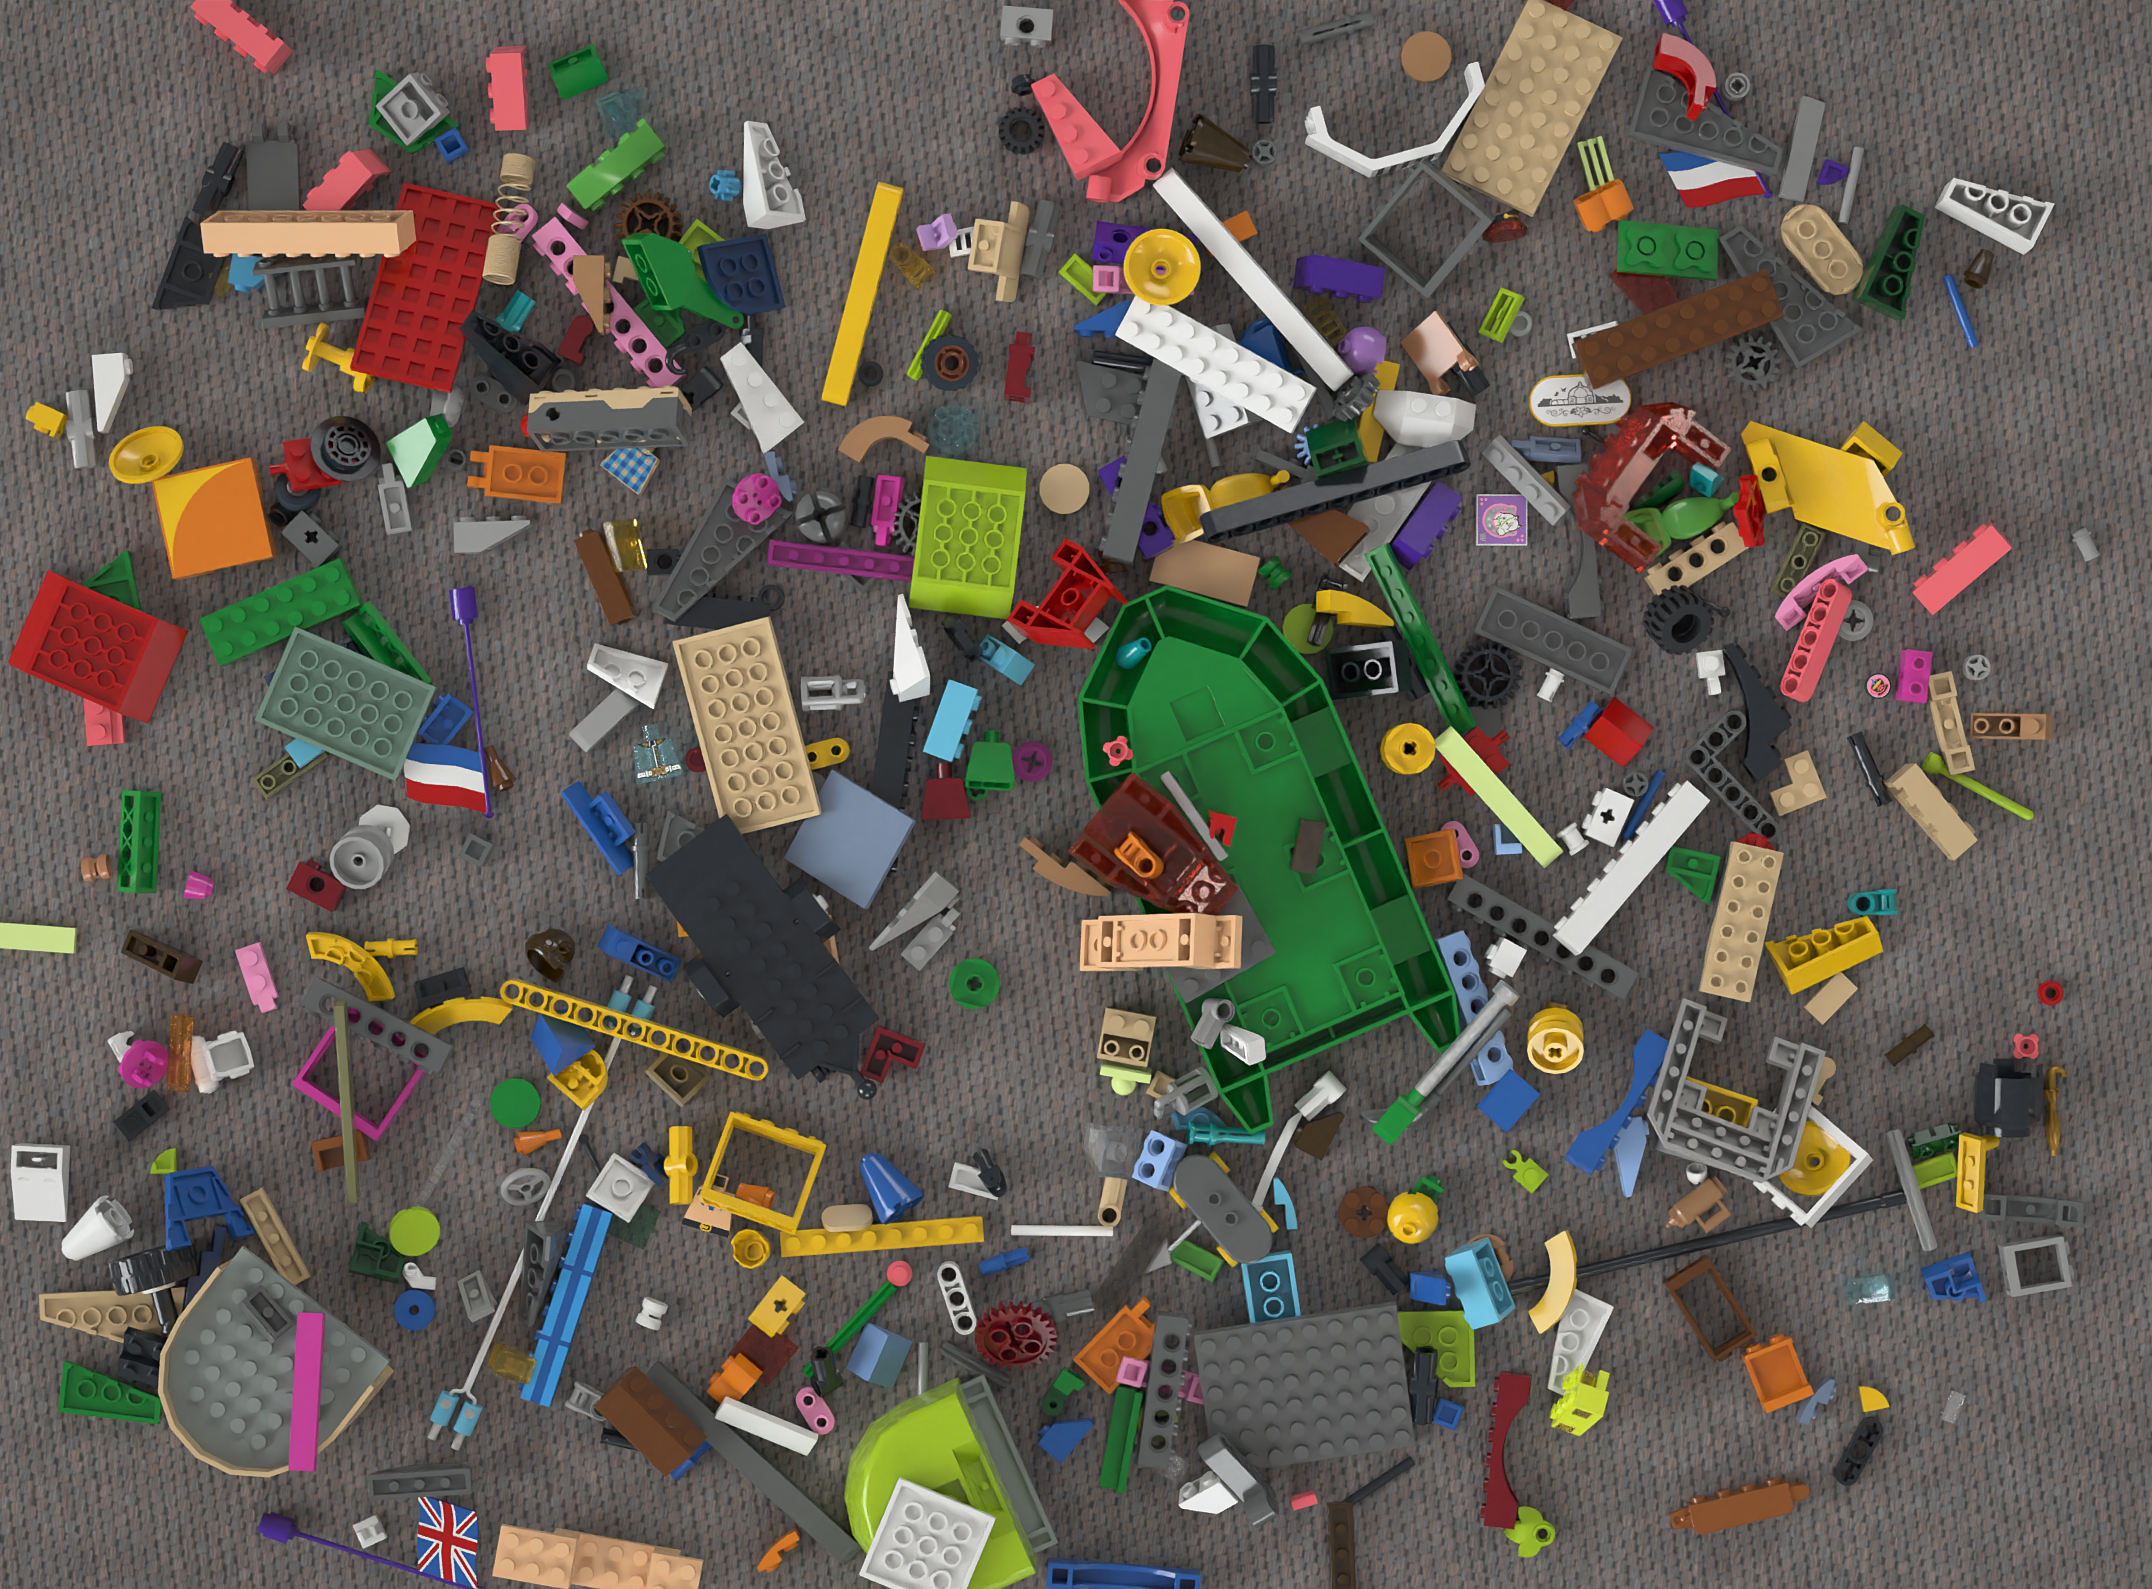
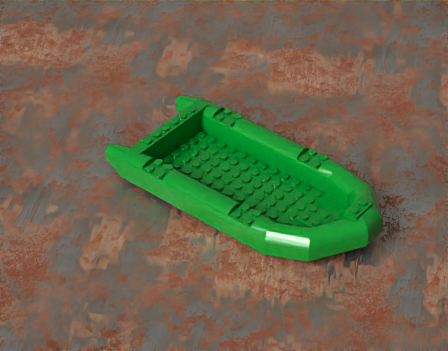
[1077,585,1460,1135]

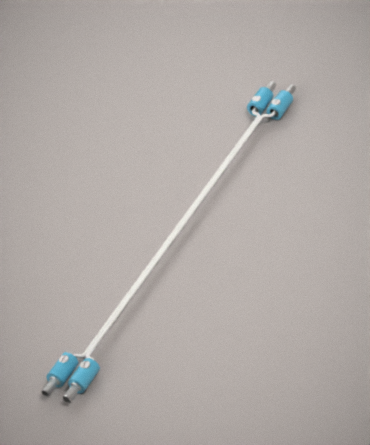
[428,975,658,1451]

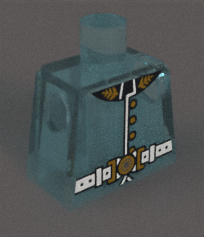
[634,723,686,785]

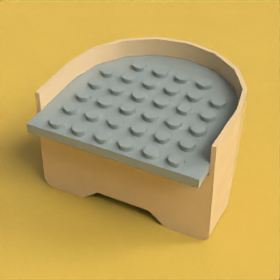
[158,1246,394,1477]

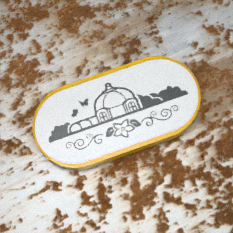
[1529,374,1631,427]

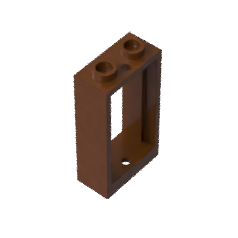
[573,529,638,627]
[1662,1255,1757,1362]

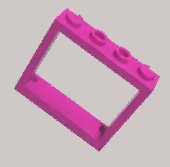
[292,1008,427,1141]

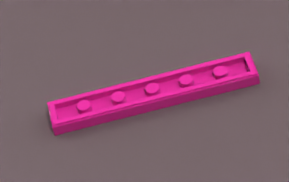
[288,1312,326,1472]

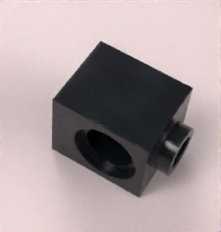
[647,549,682,576]

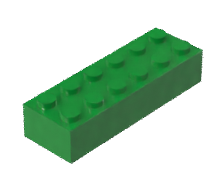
[199,558,364,667]

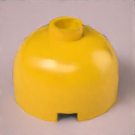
[1387,1192,1439,1244]

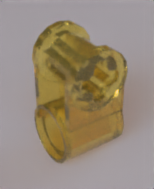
[890,243,936,290]

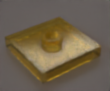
[603,519,647,573]

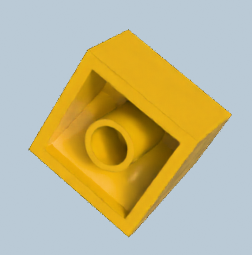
[1838,421,1903,478]

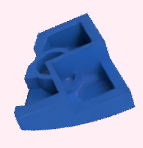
[1920,1252,1987,1302]

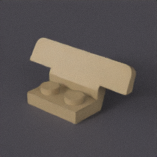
[968,201,1029,302]

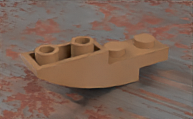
[1019,836,1111,896]

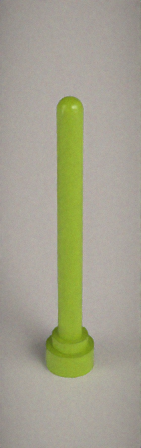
[1922,752,2034,820]

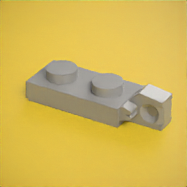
[378,463,413,535]
[901,907,960,971]

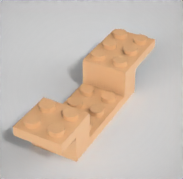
[1080,913,1242,972]
[492,1524,704,1589]

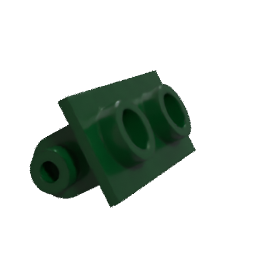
[1907,1122,1962,1159]

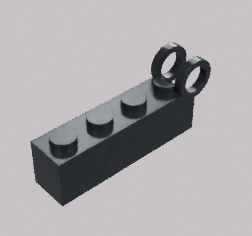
[665,585,785,630]

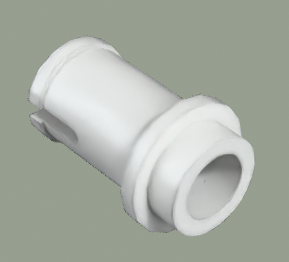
[1537,668,1564,702]

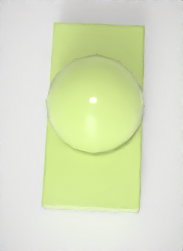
[1100,1059,1152,1095]

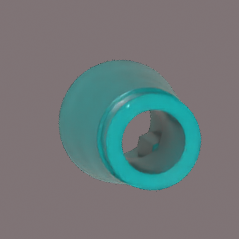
[1116,638,1151,669]

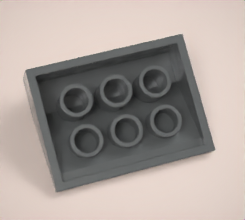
[1166,882,1276,1003]

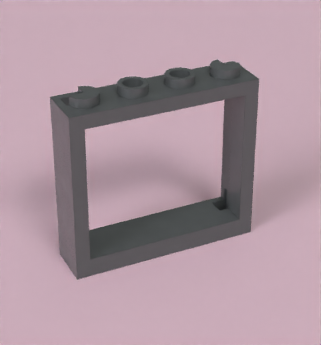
[1358,158,1496,298]

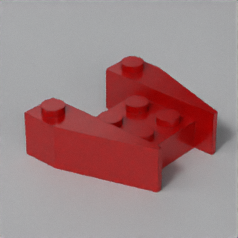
[1006,538,1128,649]

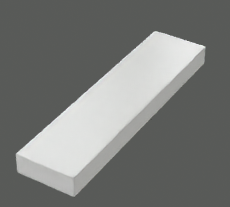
[715,1396,818,1456]

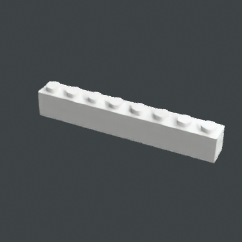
[1552,781,1710,956]

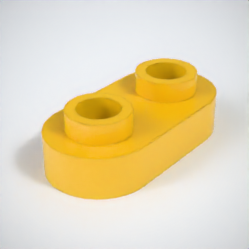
[805,738,850,770]

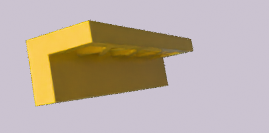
[1358,360,1400,463]

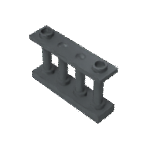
[253,253,367,328]

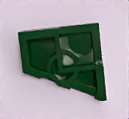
[1631,470,1684,510]
[349,1221,406,1284]

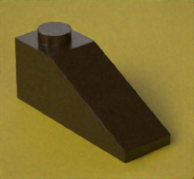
[120,929,203,984]

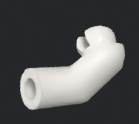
[403,1262,437,1290]

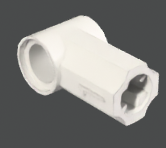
[1294,1070,1346,1121]

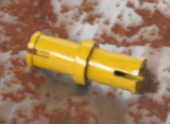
[364,938,418,958]

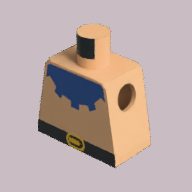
[682,1174,735,1238]

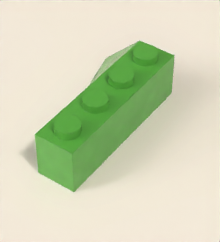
[566,118,667,212]

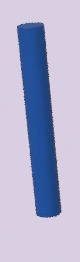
[1943,274,1980,348]
[1621,769,1666,840]

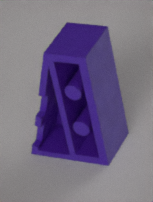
[1293,254,1385,303]
[1390,480,1463,571]

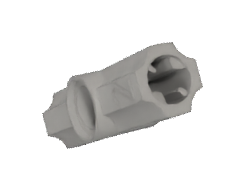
[65,390,98,469]

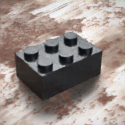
[1325,639,1413,700]

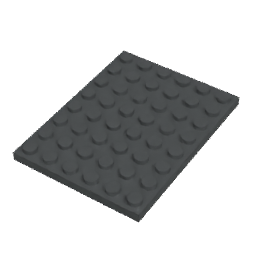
[1193,1301,1416,1470]

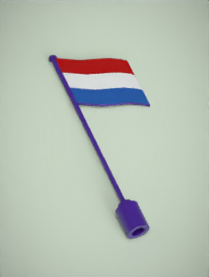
[1653,0,1773,208]
[404,587,494,818]

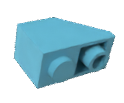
[979,634,1035,686]

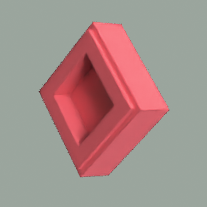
[1290,1490,1318,1511]

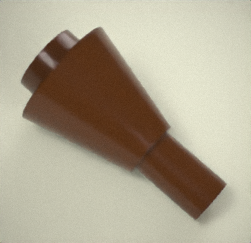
[484,745,517,792]

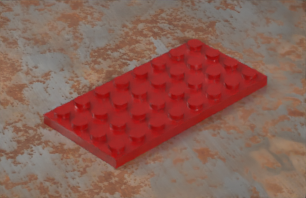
[350,182,503,393]

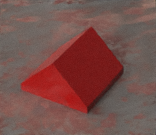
[1583,697,1654,768]

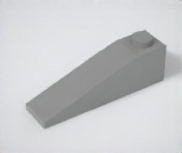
[869,871,960,951]

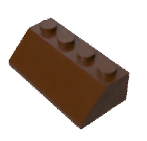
[593,1366,707,1476]

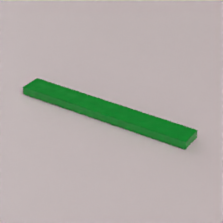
[1364,542,1477,734]

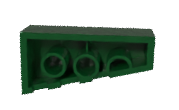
[1851,204,1925,321]

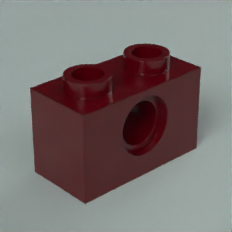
[286,859,348,912]

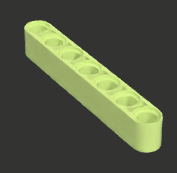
[1434,726,1563,869]

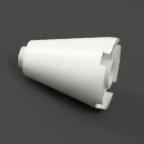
[62,1195,134,1261]

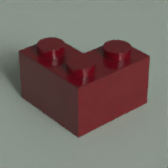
[860,1025,926,1083]

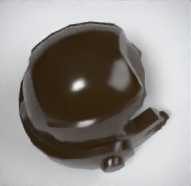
[525,928,576,983]

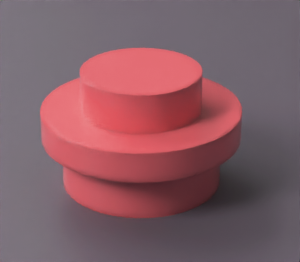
[887,1260,912,1286]

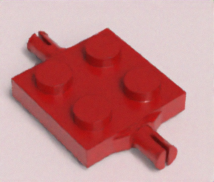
[268,437,356,492]
[1733,475,1766,547]
[1437,725,1510,797]

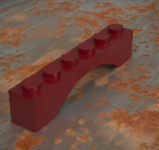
[1480,1371,1532,1530]

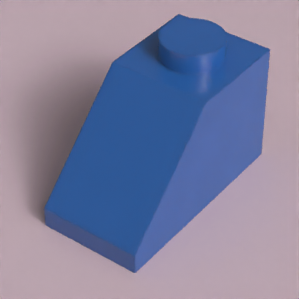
[1037,1418,1094,1463]

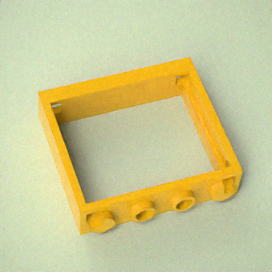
[699,1111,827,1235]

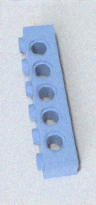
[1433,930,1514,1086]

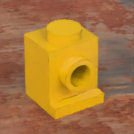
[26,402,69,439]

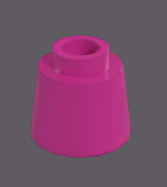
[184,870,214,900]

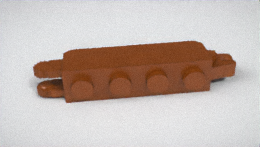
[1669,1476,1810,1535]

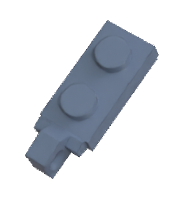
[1510,436,1581,464]

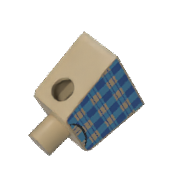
[600,447,660,496]

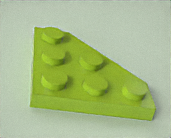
[1397,1309,1475,1387]

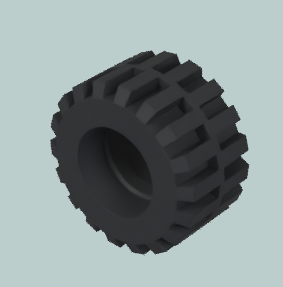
[1643,585,1714,655]

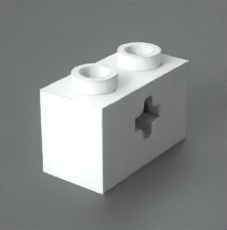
[1582,788,1634,847]

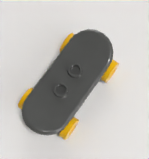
[1168,1151,1279,1268]

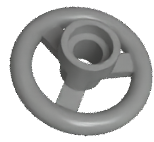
[501,1168,551,1206]

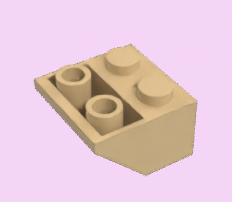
[1097,1006,1156,1067]

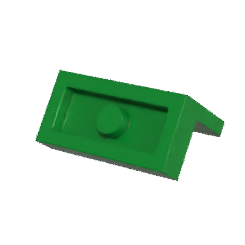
[547,44,609,100]

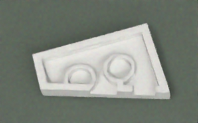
[587,643,668,709]

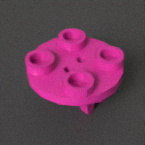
[732,473,782,525]
[118,1040,169,1089]

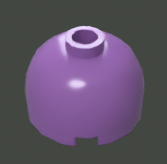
[1338,327,1386,376]

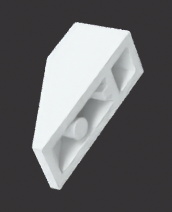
[92,353,133,433]

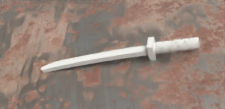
[1251,1112,1302,1212]

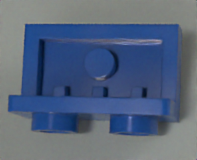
[417,693,474,745]

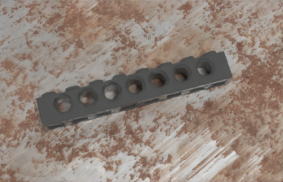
[1445,874,1639,1001]

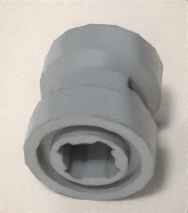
[1721,72,1750,102]

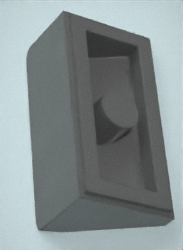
[238,1285,295,1344]

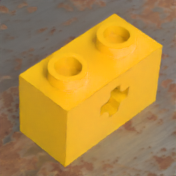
[748,1275,806,1338]

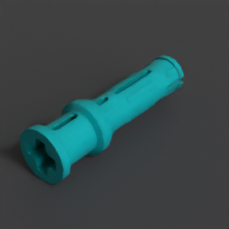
[1187,1121,1265,1145]

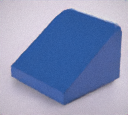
[434,127,470,164]

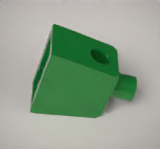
[965,730,1015,791]

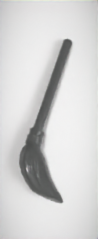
[1361,1007,1512,1128]

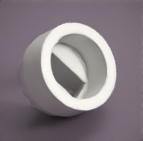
[1686,1162,1707,1184]

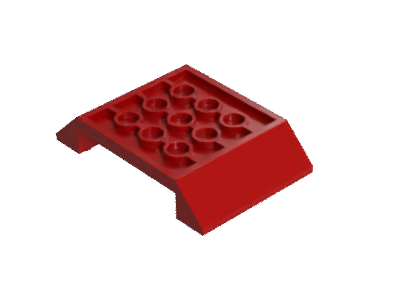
[8,570,189,724]

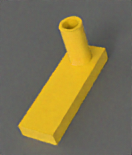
[1956,1132,2000,1213]

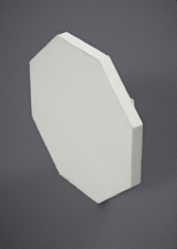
[359,805,410,854]

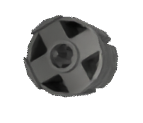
[795,490,849,544]

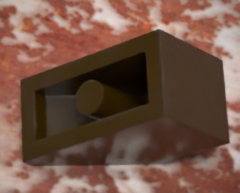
[1292,1112,1345,1161]

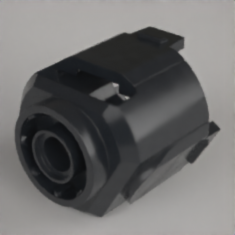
[1974,1058,2044,1138]

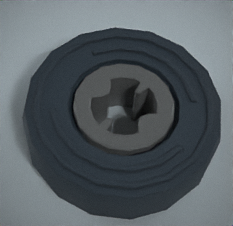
[275,473,321,512]

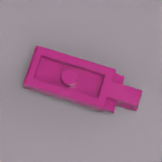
[871,475,905,547]

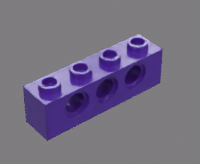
[1092,221,1198,270]
[1098,456,1176,562]

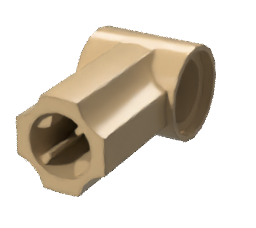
[1098,1175,1127,1227]

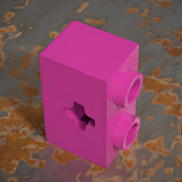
[1895,649,1933,704]

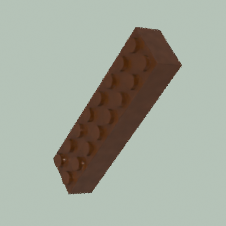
[1571,268,1784,392]

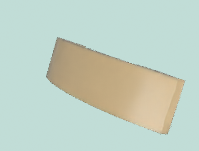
[1928,671,1975,776]

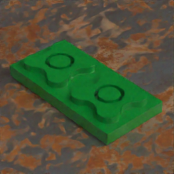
[1617,220,1718,281]

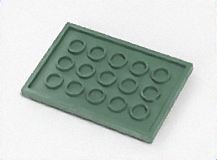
[255,626,437,781]

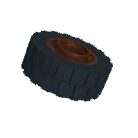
[920,334,979,391]

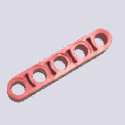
[1780,579,1852,702]

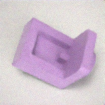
[916,213,958,251]

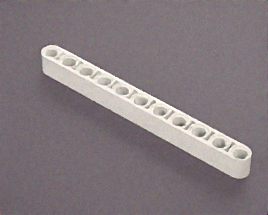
[1153,167,1354,391]

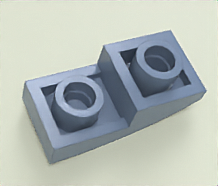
[765,451,798,502]
[1795,1376,1837,1425]

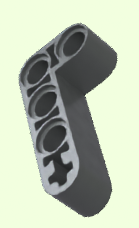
[1197,1432,1279,1528]

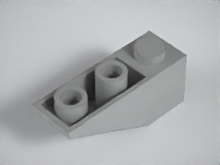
[453,516,533,554]

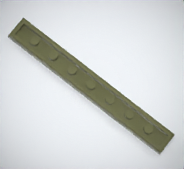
[334,999,360,1203]

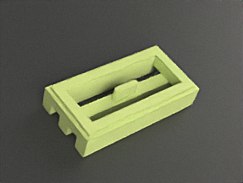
[1576,136,1614,191]

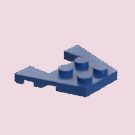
[165,1166,256,1252]

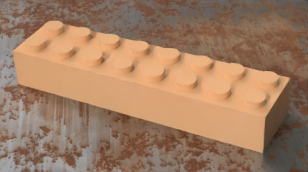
[200,210,416,257]

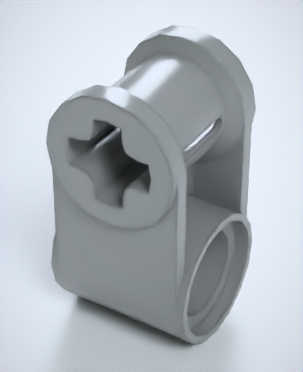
[565,1381,606,1421]

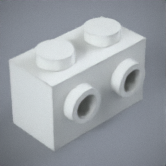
[1484,937,1527,979]

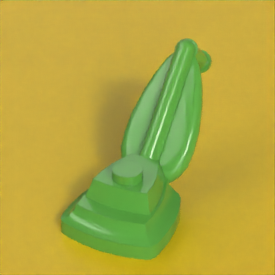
[1612,492,1739,567]

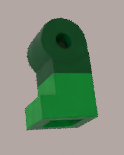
[1042,1366,1085,1416]

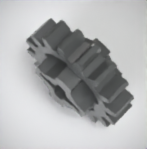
[1724,336,1781,392]
[1331,372,1380,422]

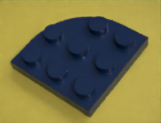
[697,234,786,314]

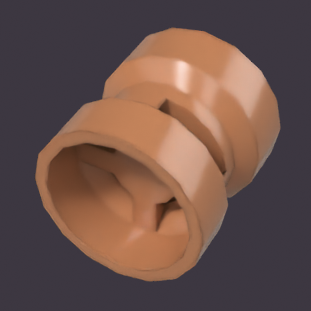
[81,854,113,882]

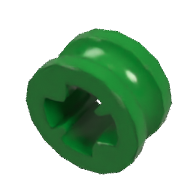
[966,788,989,801]

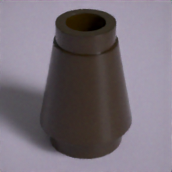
[1964,249,1995,289]

